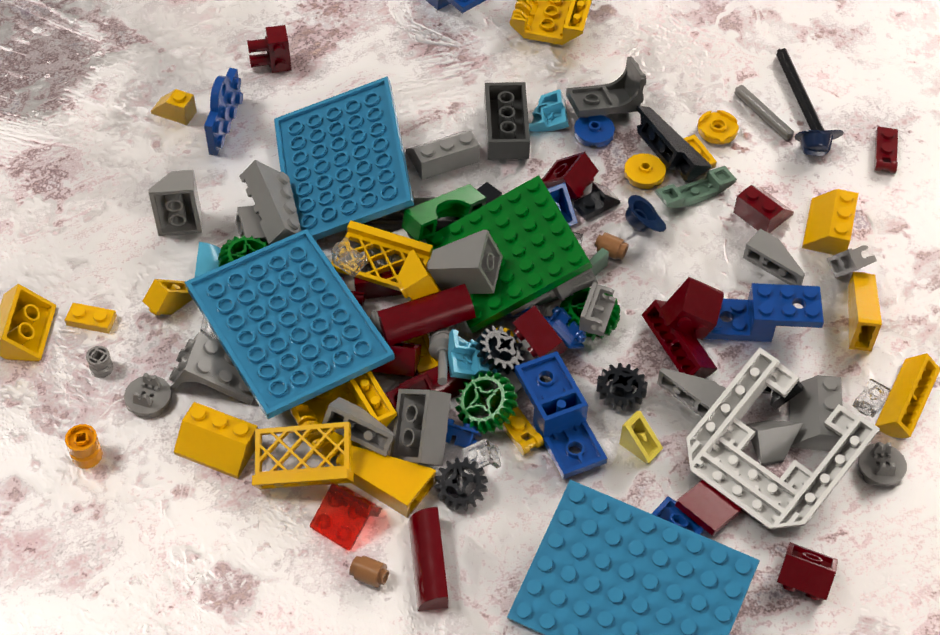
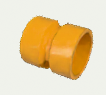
[65,424,103,469]

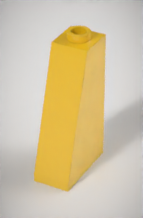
[848,272,882,352]
[336,445,436,518]

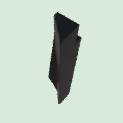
[636,106,712,182]

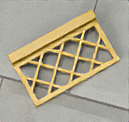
[331,220,433,292]
[252,422,354,489]

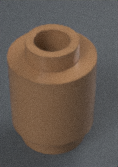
[595,232,629,260]
[349,556,389,588]

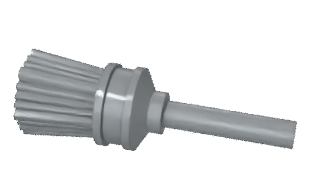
[511,268,598,316]
[429,324,459,385]

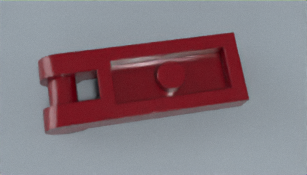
[874,126,898,174]

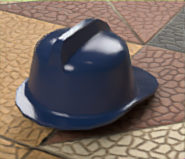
[794,130,844,157]
[625,195,666,232]

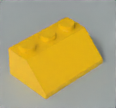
[802,189,859,255]
[397,249,441,301]
[0,284,56,361]
[174,402,258,479]

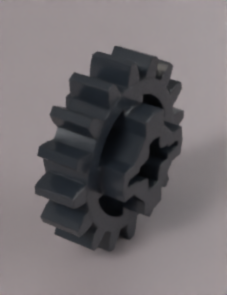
[475,326,525,375]
[596,363,648,411]
[434,457,488,511]

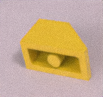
[151,89,197,125]
[142,279,193,316]

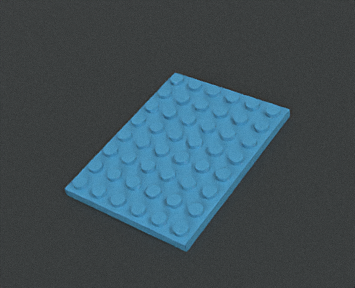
[274,76,414,241]
[185,229,395,419]
[507,480,760,635]

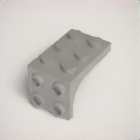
[169,332,254,405]

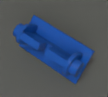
[544,306,587,349]
[446,418,482,450]

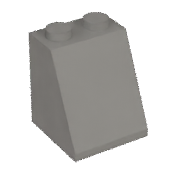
[427,230,503,294]

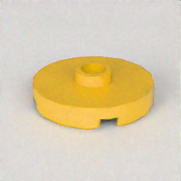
[697,110,739,144]
[624,153,666,189]

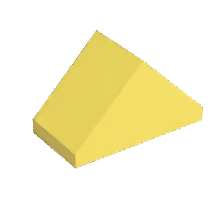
[619,411,663,463]

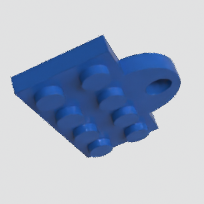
[204,68,243,156]

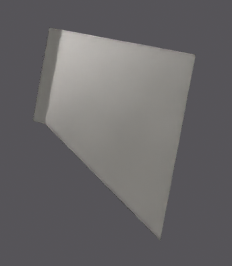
[746,420,803,466]

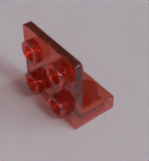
[310,483,383,550]

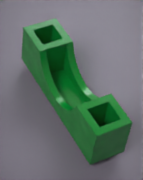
[402,184,486,241]

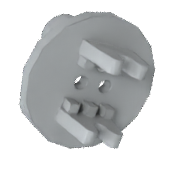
[124,373,172,418]
[858,442,907,487]

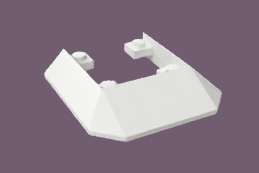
[686,347,880,529]

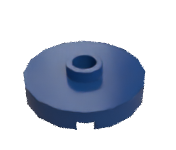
[574,115,615,148]

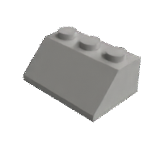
[406,131,480,180]
[149,170,202,236]
[789,375,843,451]
[390,389,451,466]

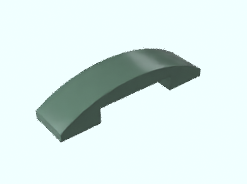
[655,166,737,208]

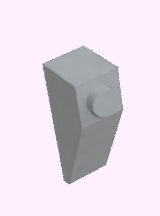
[743,229,805,285]
[657,368,726,418]
[322,397,395,457]

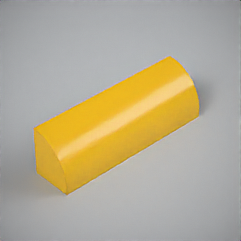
[875,353,940,438]

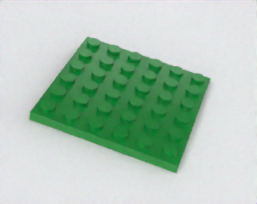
[425,175,593,333]

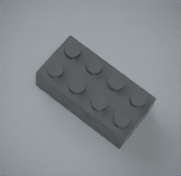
[484,82,530,160]

